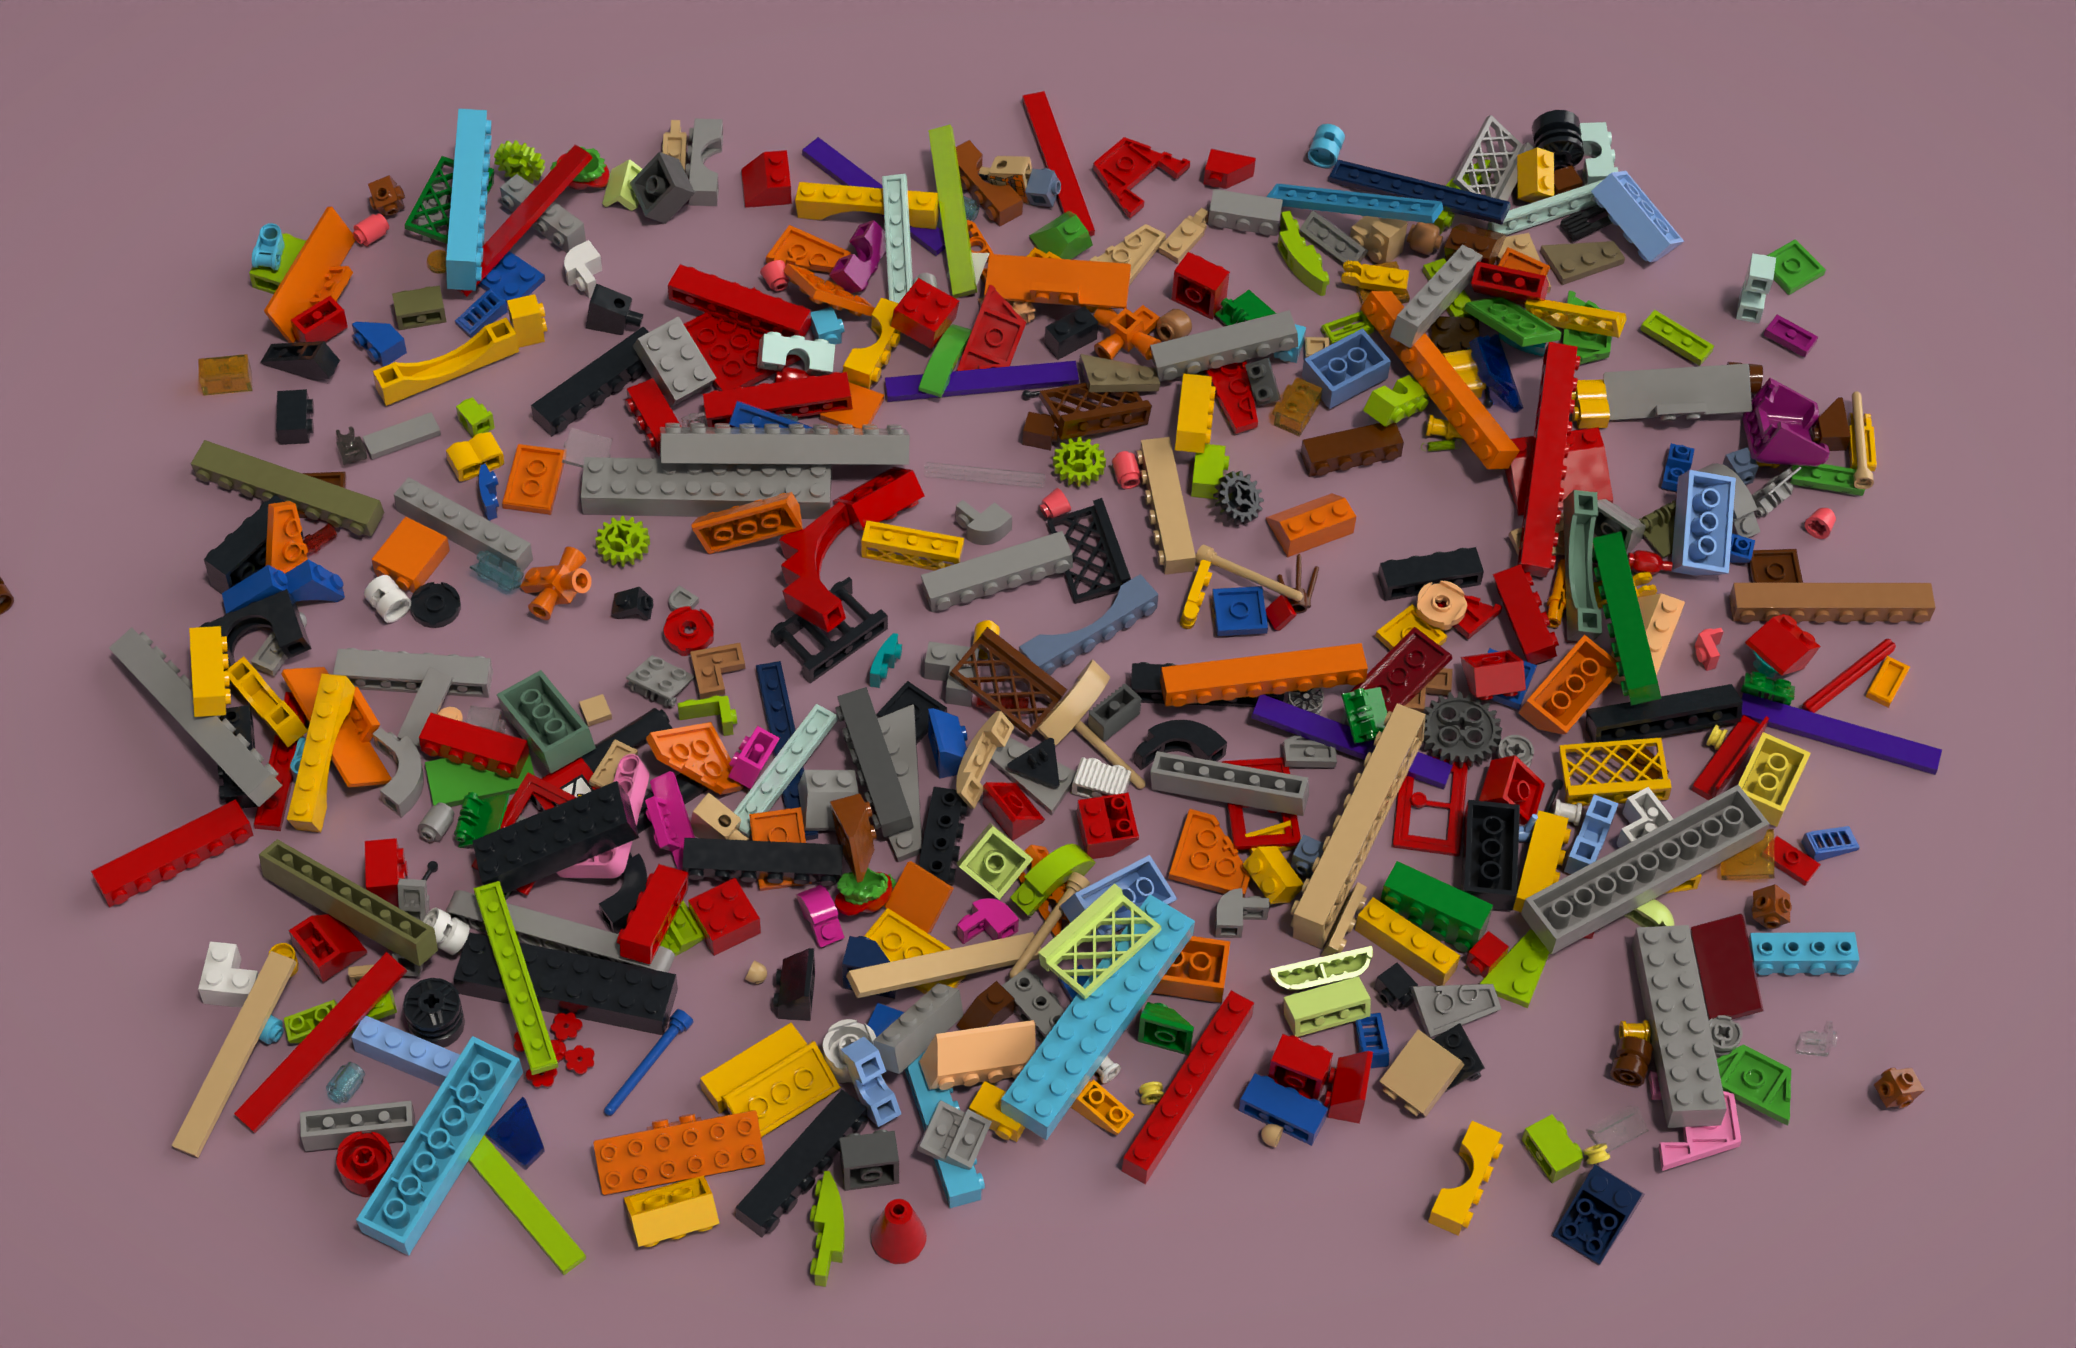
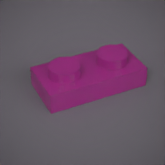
[1764,314,1818,357]

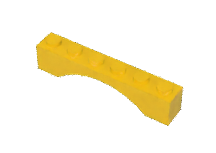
[795,182,940,229]
[373,317,519,406]
[287,674,355,833]

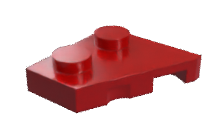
[1436,595,1502,639]

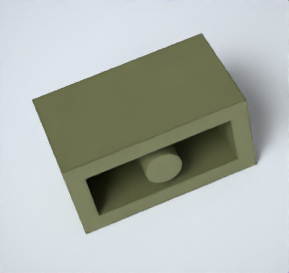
[392,285,447,330]

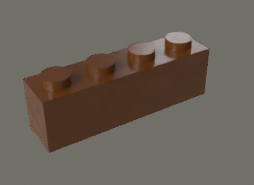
[1300,422,1404,477]

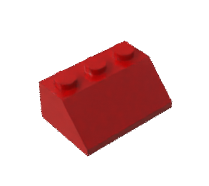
[833,467,925,531]

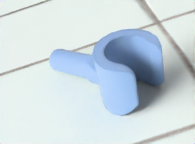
[1519,814,1538,842]

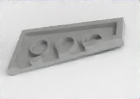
[990,737,1076,816]

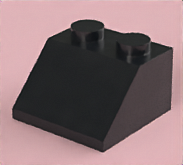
[773,948,815,1021]

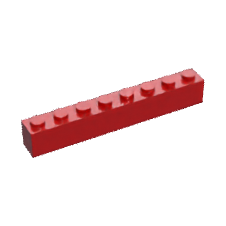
[1122,990,1254,1185]

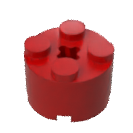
[336,1131,394,1198]

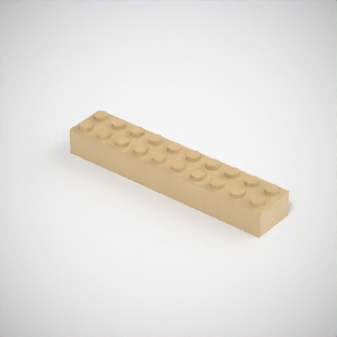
[1291,703,1426,949]

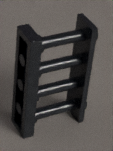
[771,577,888,684]

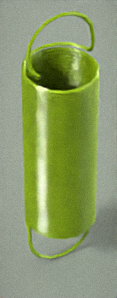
[1421,440,1461,451]

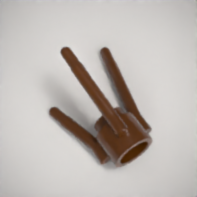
[1277,554,1319,614]

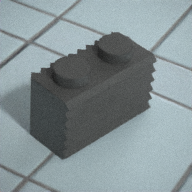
[1088,684,1142,742]

